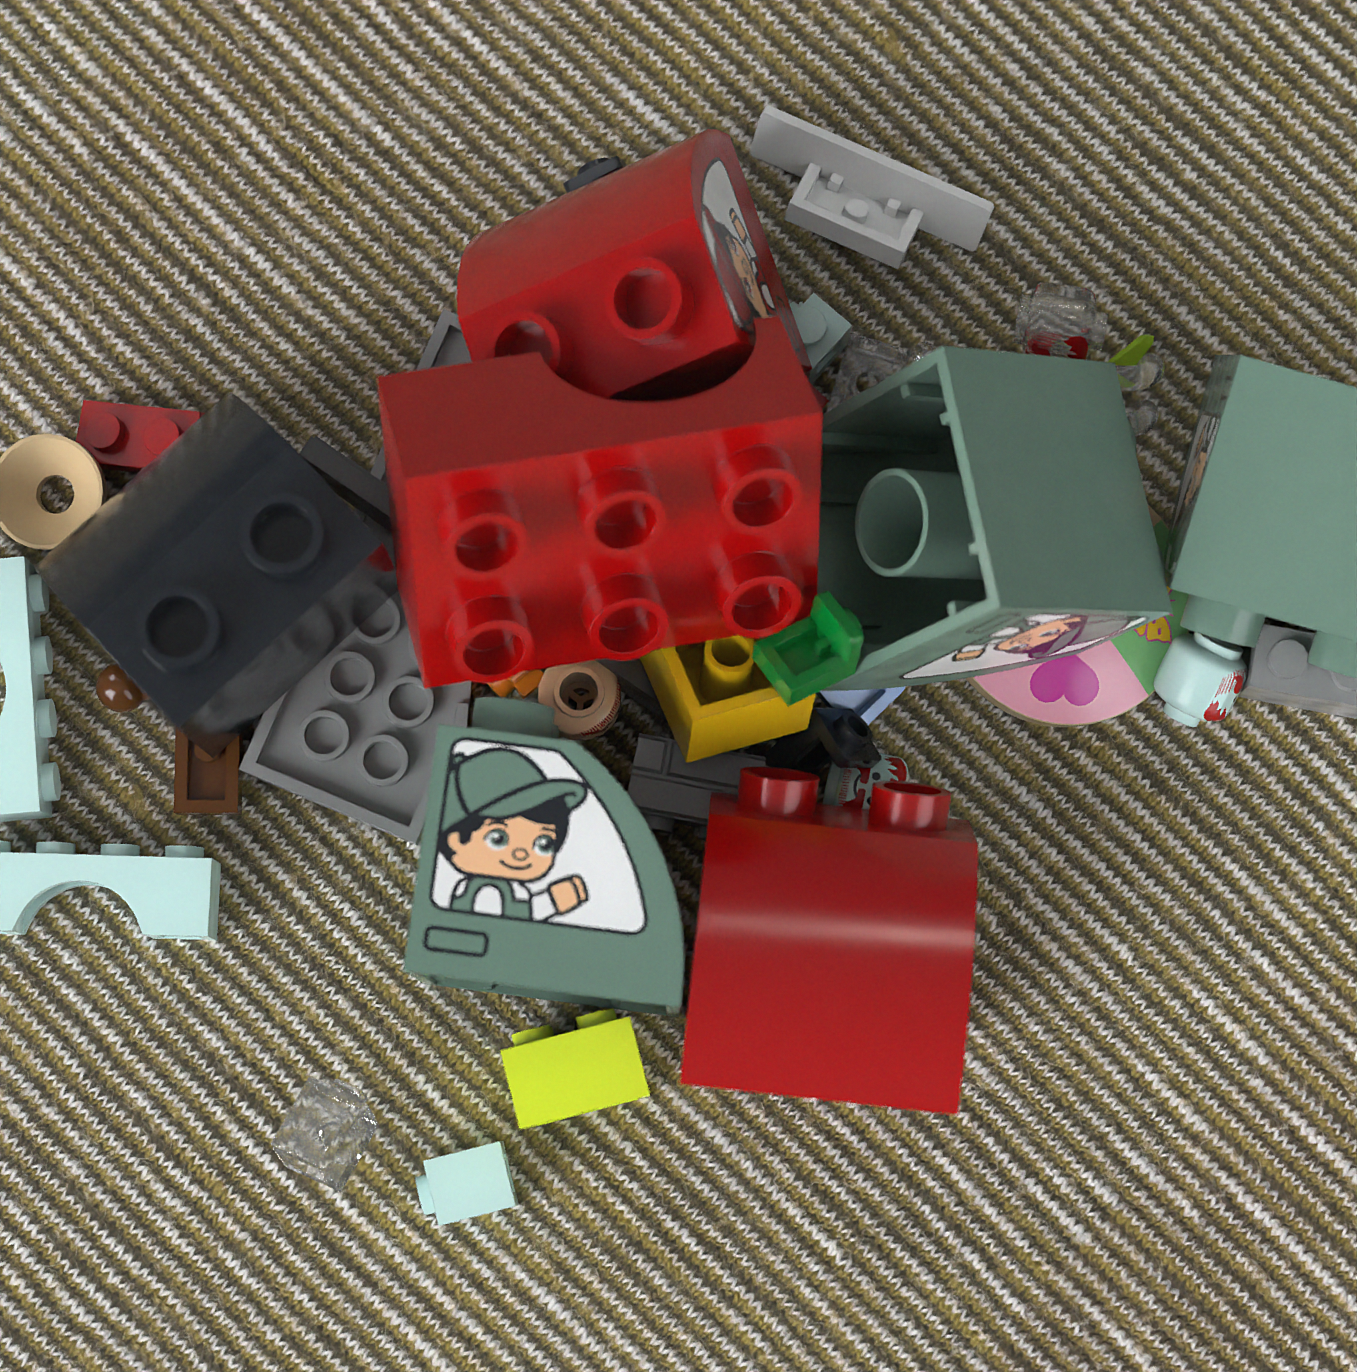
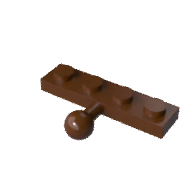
[96,663,244,815]

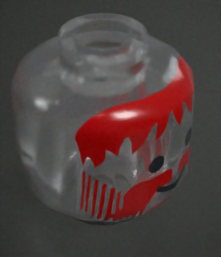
[1013,282,1108,360]

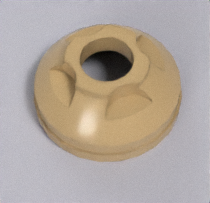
[0,434,107,550]

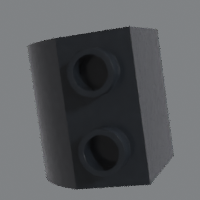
[34,392,398,758]

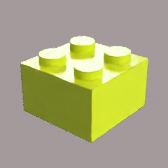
[500,1008,650,1129]

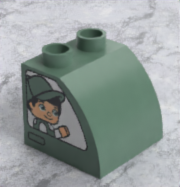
[817,345,1173,691]
[1164,355,1357,679]
[403,697,684,1017]

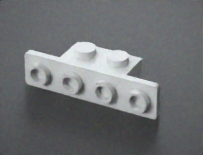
[750,106,994,269]

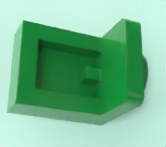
[752,590,863,707]

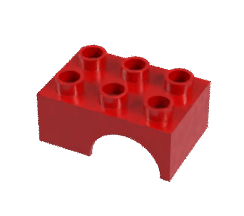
[377,315,822,689]

